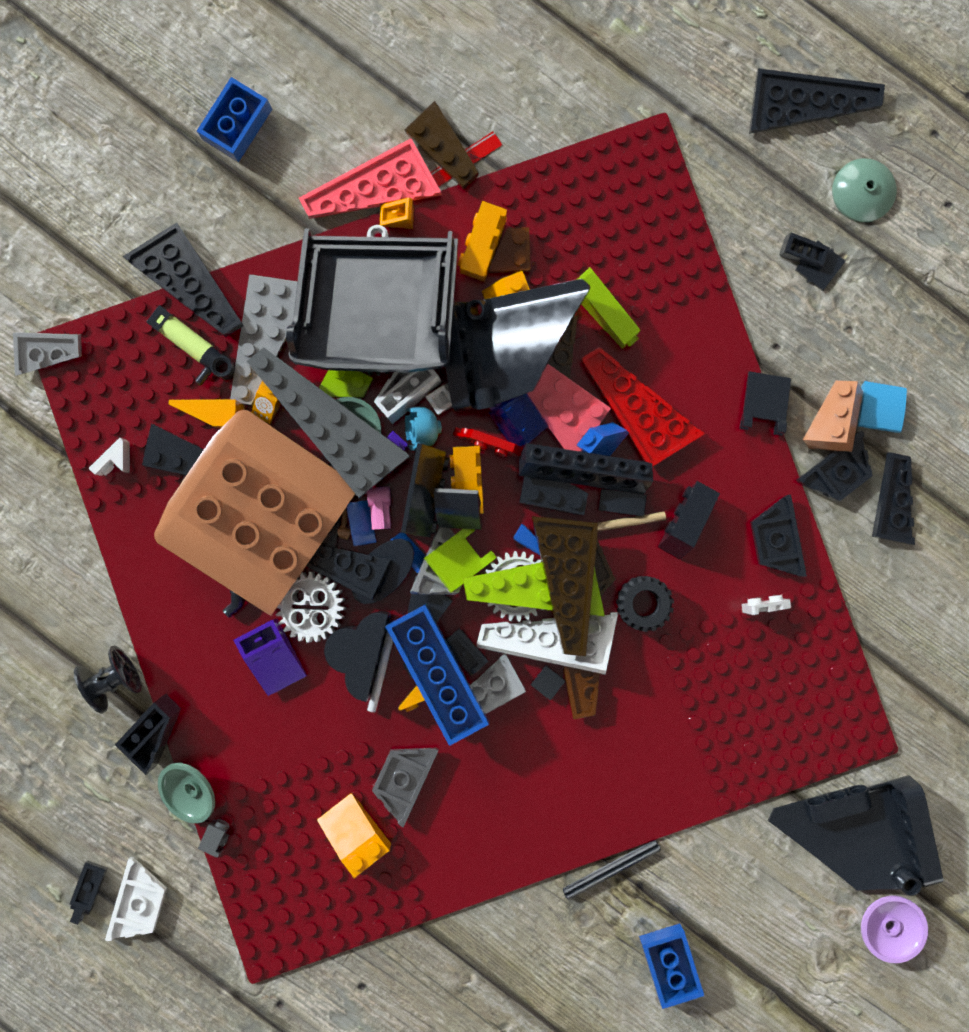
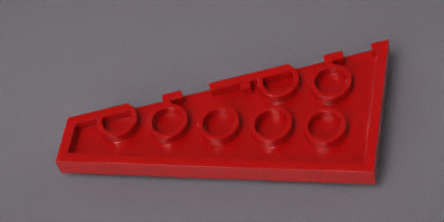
[581,347,705,466]

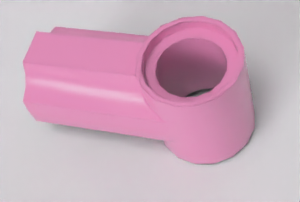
[367,486,391,530]

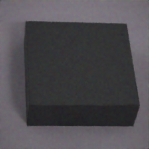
[531,665,565,700]

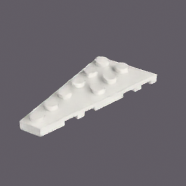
[477,612,618,674]

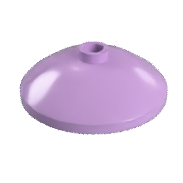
[861,896,928,963]

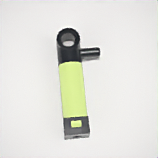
[146,305,235,386]

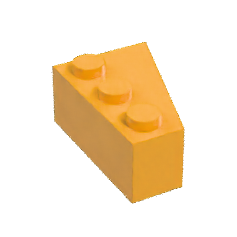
[457,201,507,282]
[450,446,483,514]

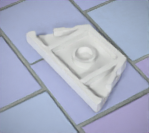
[105,857,167,941]

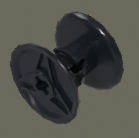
[73,645,142,714]

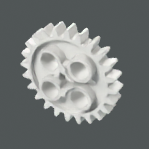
[486,551,544,622]
[276,572,346,643]

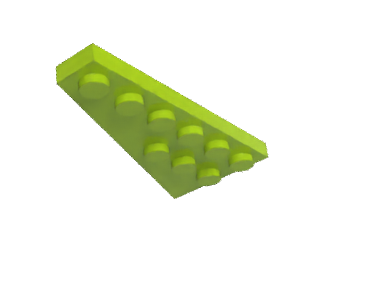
[463,562,605,617]

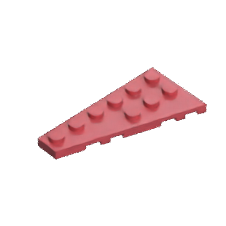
[524,364,611,452]

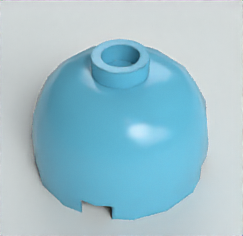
[405,407,442,451]

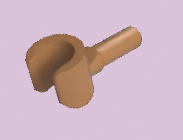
[338,509,351,540]

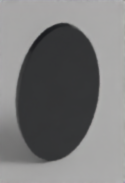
[352,539,414,604]

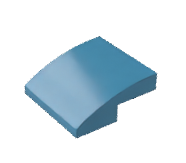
[858,381,907,433]

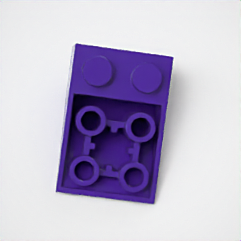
[234,618,307,696]

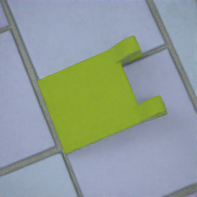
[424,529,497,593]

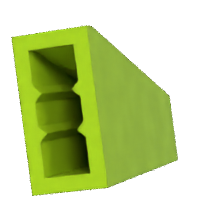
[576,268,641,348]

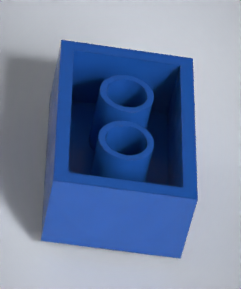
[197,77,272,163]
[639,923,704,1009]

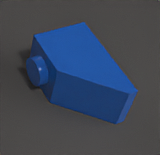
[577,422,629,456]

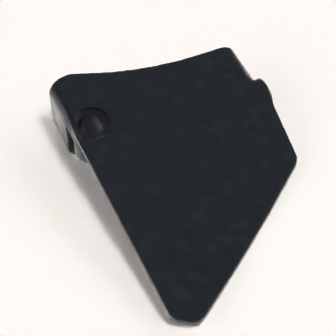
[445,279,591,412]

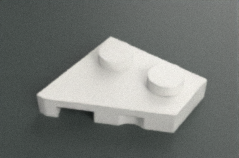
[742,595,791,615]

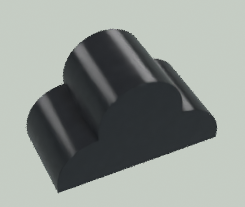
[324,611,391,702]

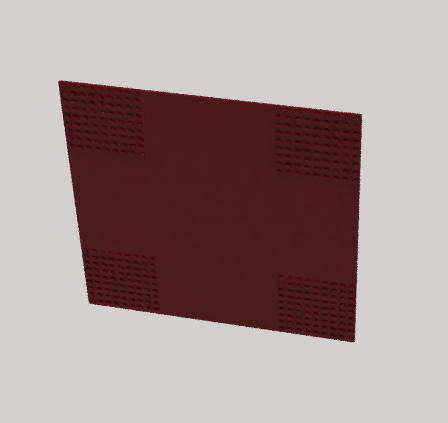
[37,112,898,984]

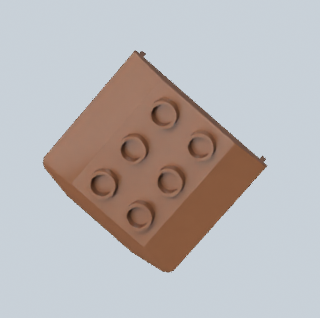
[154,410,355,616]

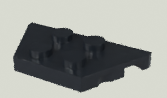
[796,430,873,502]
[750,494,807,577]

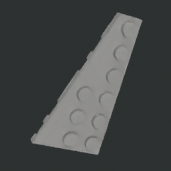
[230,275,297,406]

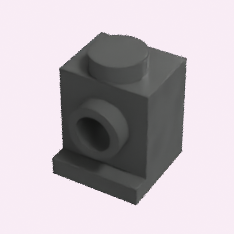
[198,819,230,858]

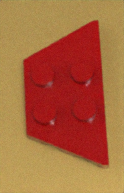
[452,427,524,458]

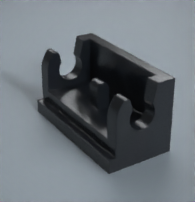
[446,627,488,676]

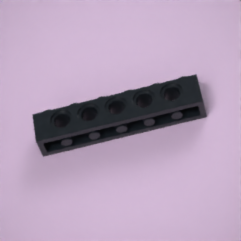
[519,443,653,494]

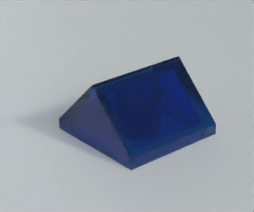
[488,394,548,446]

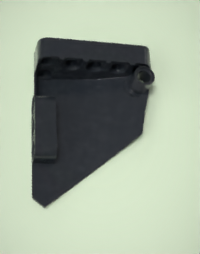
[768,775,944,896]

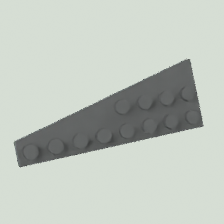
[247,347,409,498]

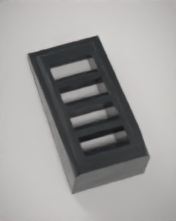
[779,232,830,268]

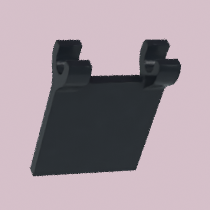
[739,371,791,436]

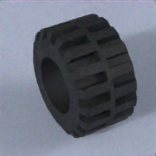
[616,576,674,632]

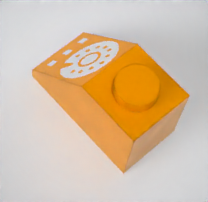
[251,381,281,424]

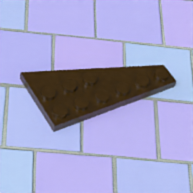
[532,516,598,656]

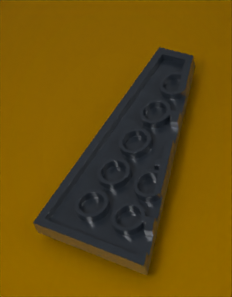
[749,68,885,134]
[122,223,244,337]

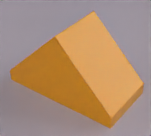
[380,197,414,229]

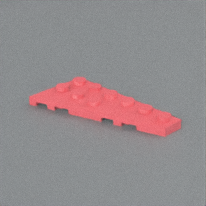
[299,138,442,219]

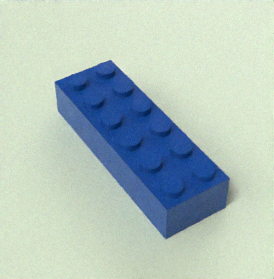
[385,604,489,746]

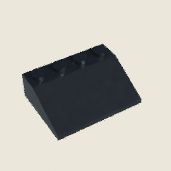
[401,443,450,538]

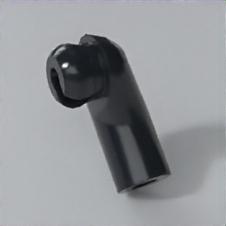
[223,590,245,618]

